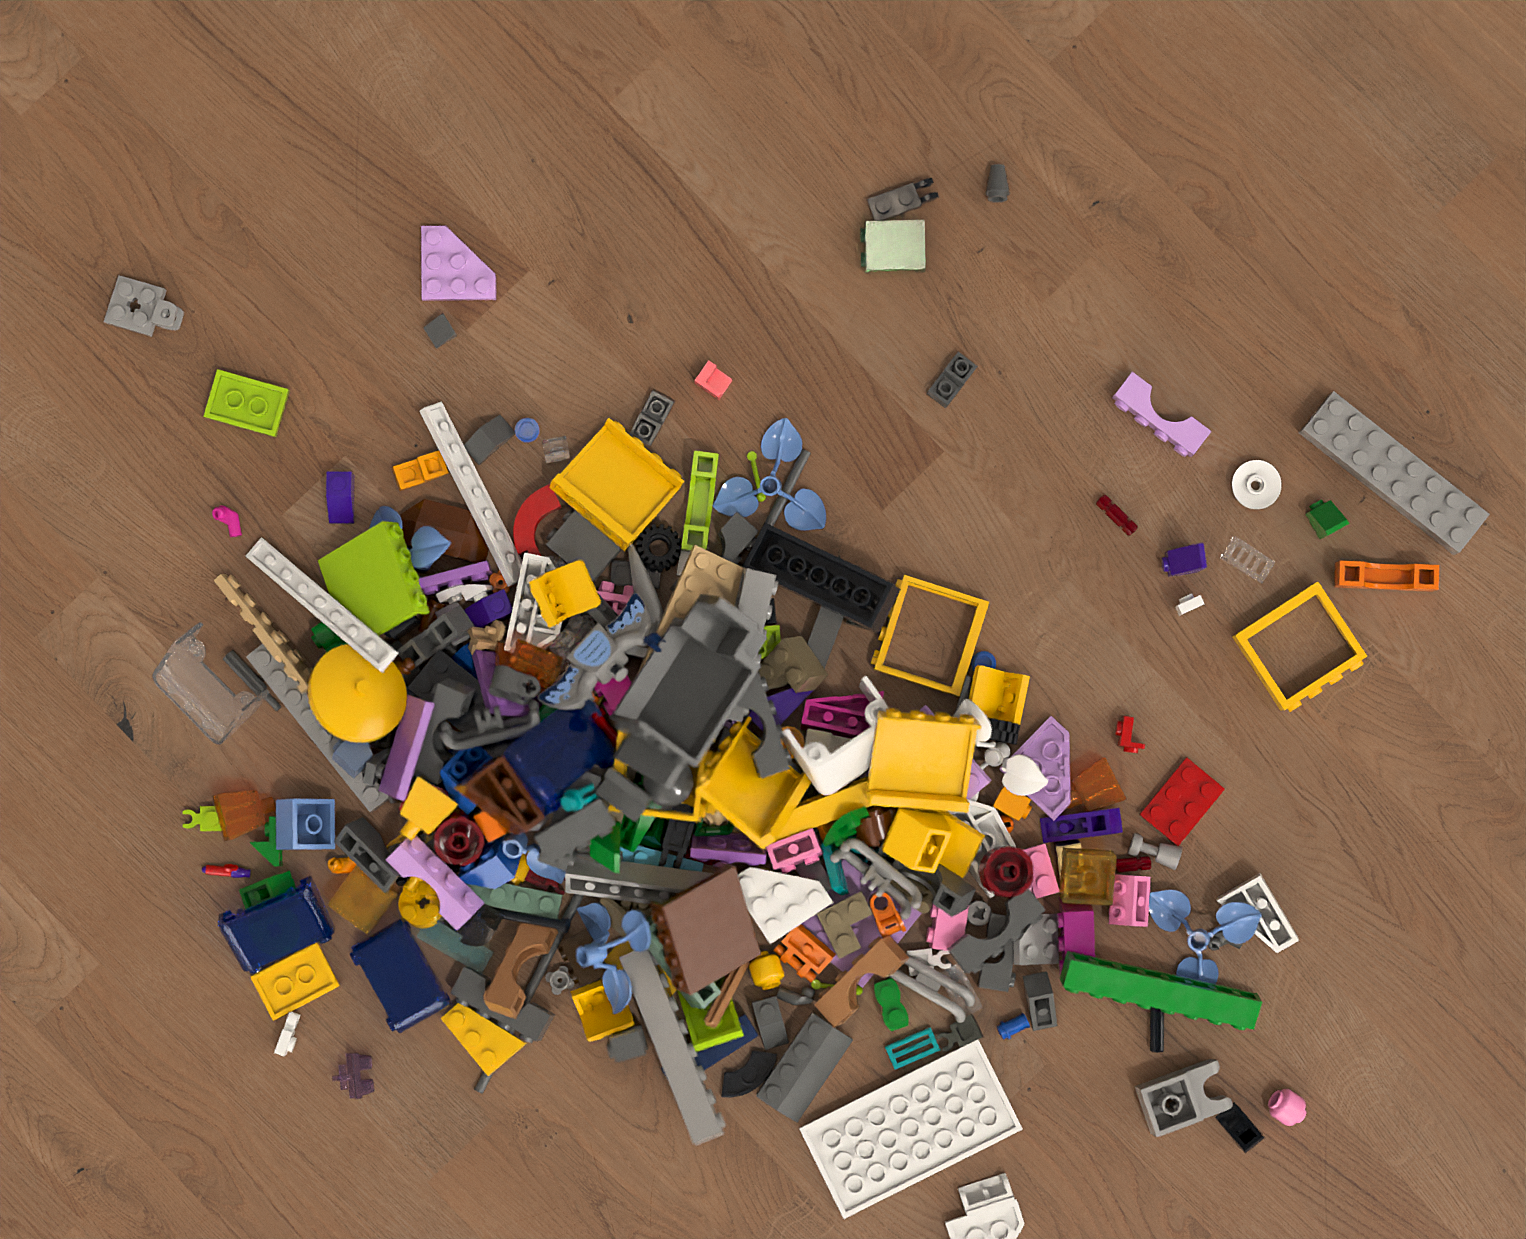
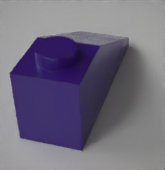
[1162,543,1207,577]
[747,688,813,731]
[1040,808,1123,843]

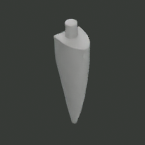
[628,543,664,634]

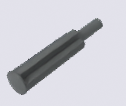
[223,650,281,711]

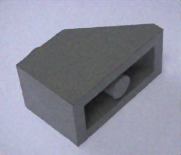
[1023,971,1057,1031]
[752,995,789,1050]

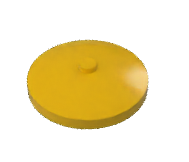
[308,644,407,743]

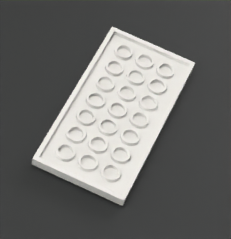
[799,1040,1023,1219]

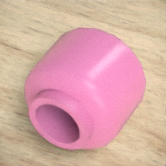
[1268,1089,1306,1126]

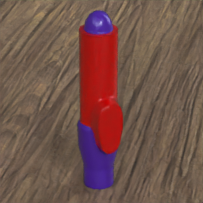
[202,864,251,878]

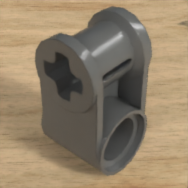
[488,665,540,705]

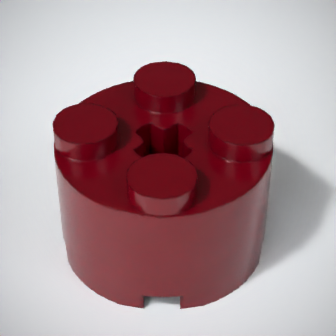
[434,809,485,866]
[978,846,1034,897]

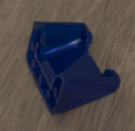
[503,707,616,816]
[218,875,335,974]
[349,917,453,1034]

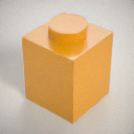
[991,785,1032,821]

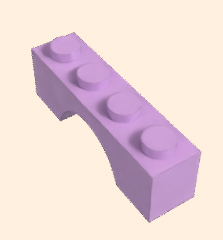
[1112,372,1211,457]
[386,836,484,930]

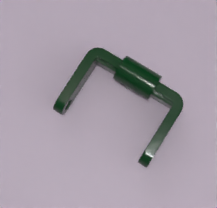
[693,817,735,836]

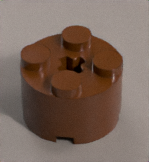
[854,805,899,847]

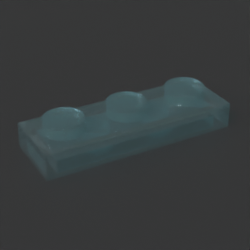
[417,920,494,974]

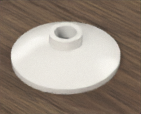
[1232,460,1281,509]

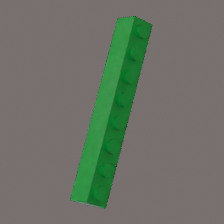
[1059,951,1262,1030]

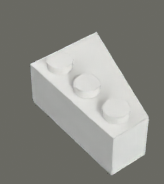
[1217,873,1299,953]

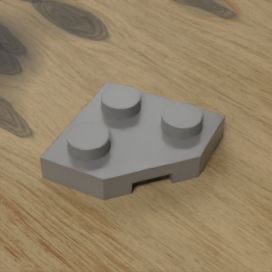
[1013,914,1059,965]

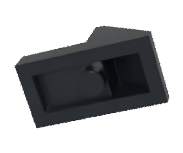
[1215,1102,1265,1154]

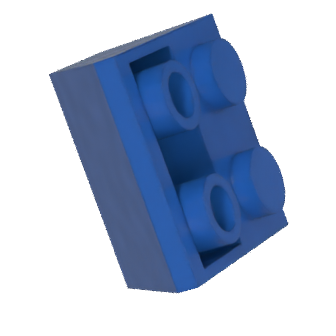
[439,746,492,815]
[458,835,522,889]

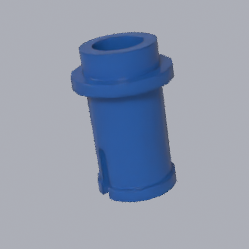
[996,1013,1030,1040]

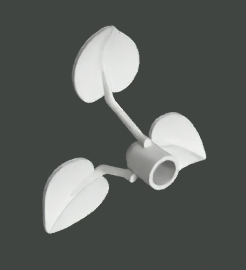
[953,699,1049,802]

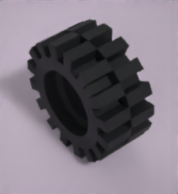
[636,524,682,572]
[987,717,1020,745]

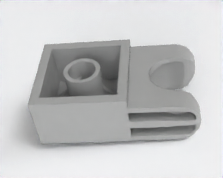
[1134,1059,1233,1137]

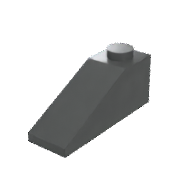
[334,817,399,893]

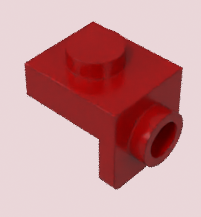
[1115,716,1145,754]

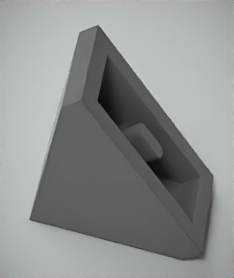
[464,415,515,465]

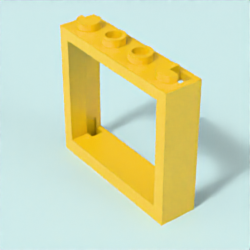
[871,575,989,697]
[1232,582,1367,712]
[609,730,716,822]

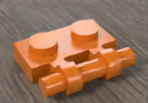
[773,924,836,983]

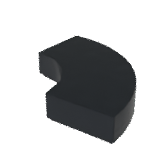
[721,1050,777,1098]

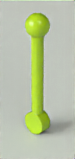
[747,451,766,502]
[811,979,863,996]

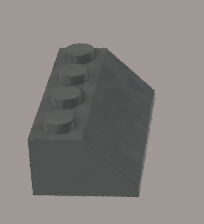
[756,1012,853,1122]

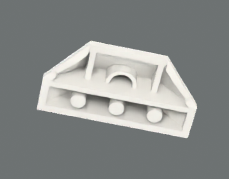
[504,553,562,655]
[947,799,1017,898]

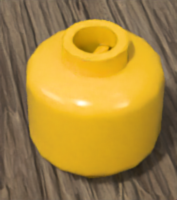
[749,951,784,990]

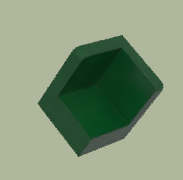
[640,817,668,850]

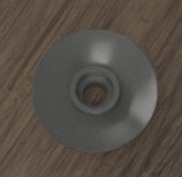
[643,765,693,807]

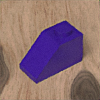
[326,472,355,524]
[464,589,513,628]

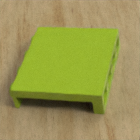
[318,521,430,645]

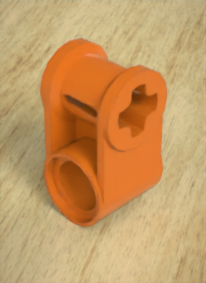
[869,892,906,938]

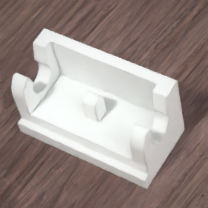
[958,1173,1015,1217]

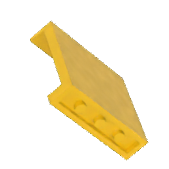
[549,418,684,551]
[866,708,981,812]
[695,716,811,849]

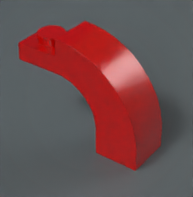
[513,484,562,556]

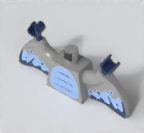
[538,593,666,721]

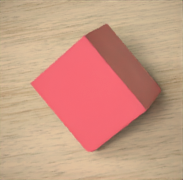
[694,360,732,400]

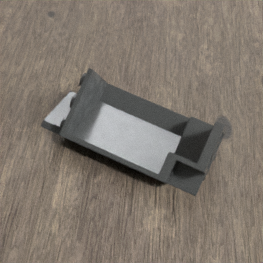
[610,594,767,790]

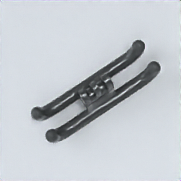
[440,700,540,750]

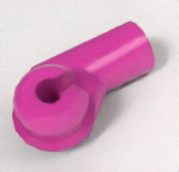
[212,506,242,538]

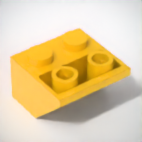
[881,808,952,873]

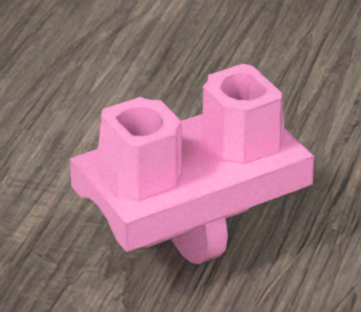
[596,581,634,616]

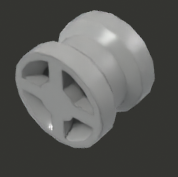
[967,901,991,926]

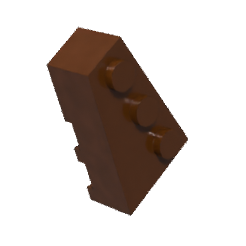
[454,755,545,835]

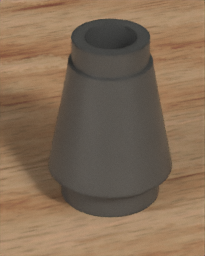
[985,164,1010,203]

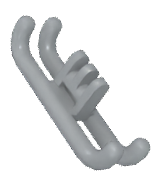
[830,838,922,920]
[878,953,975,1023]

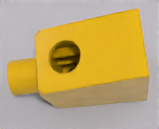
[400,777,458,841]

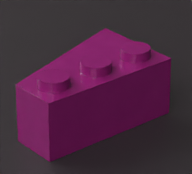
[1057,894,1095,975]

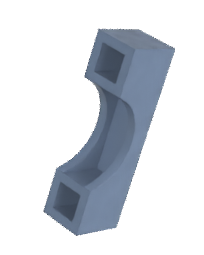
[332,687,418,778]

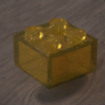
[1059,848,1117,905]
[327,865,400,935]

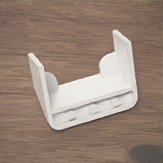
[782,676,889,795]

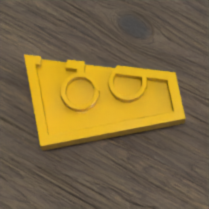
[441,1003,527,1076]

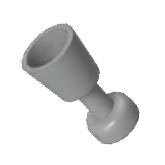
[1128,833,1183,870]

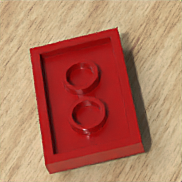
[1139,757,1225,846]

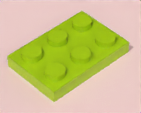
[203,369,290,437]
[677,976,744,1052]

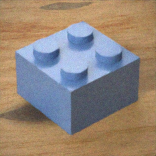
[276,799,335,850]

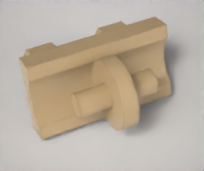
[468,620,508,655]

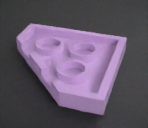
[421,226,496,301]
[1000,716,1071,821]

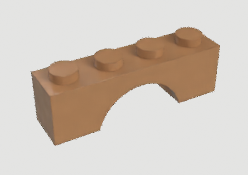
[484,922,558,1019]
[815,936,909,1027]

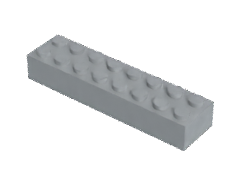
[1299,391,1490,555]

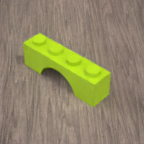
[681,450,719,552]

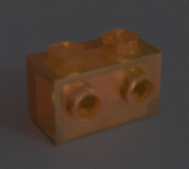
[504,638,563,691]

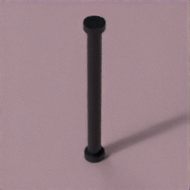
[474,905,570,933]

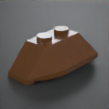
[400,499,489,564]

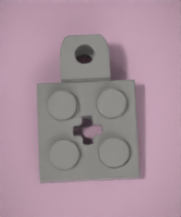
[104,275,184,337]

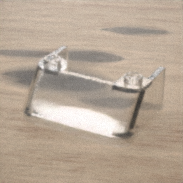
[152,622,270,745]

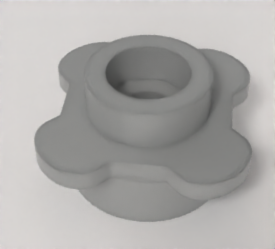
[545,966,575,995]

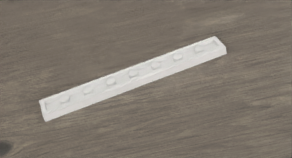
[420,402,523,587]
[246,537,398,672]

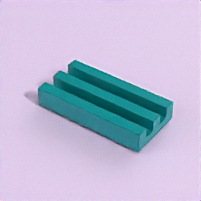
[821,843,849,896]
[885,1027,940,1070]

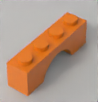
[1334,560,1439,592]

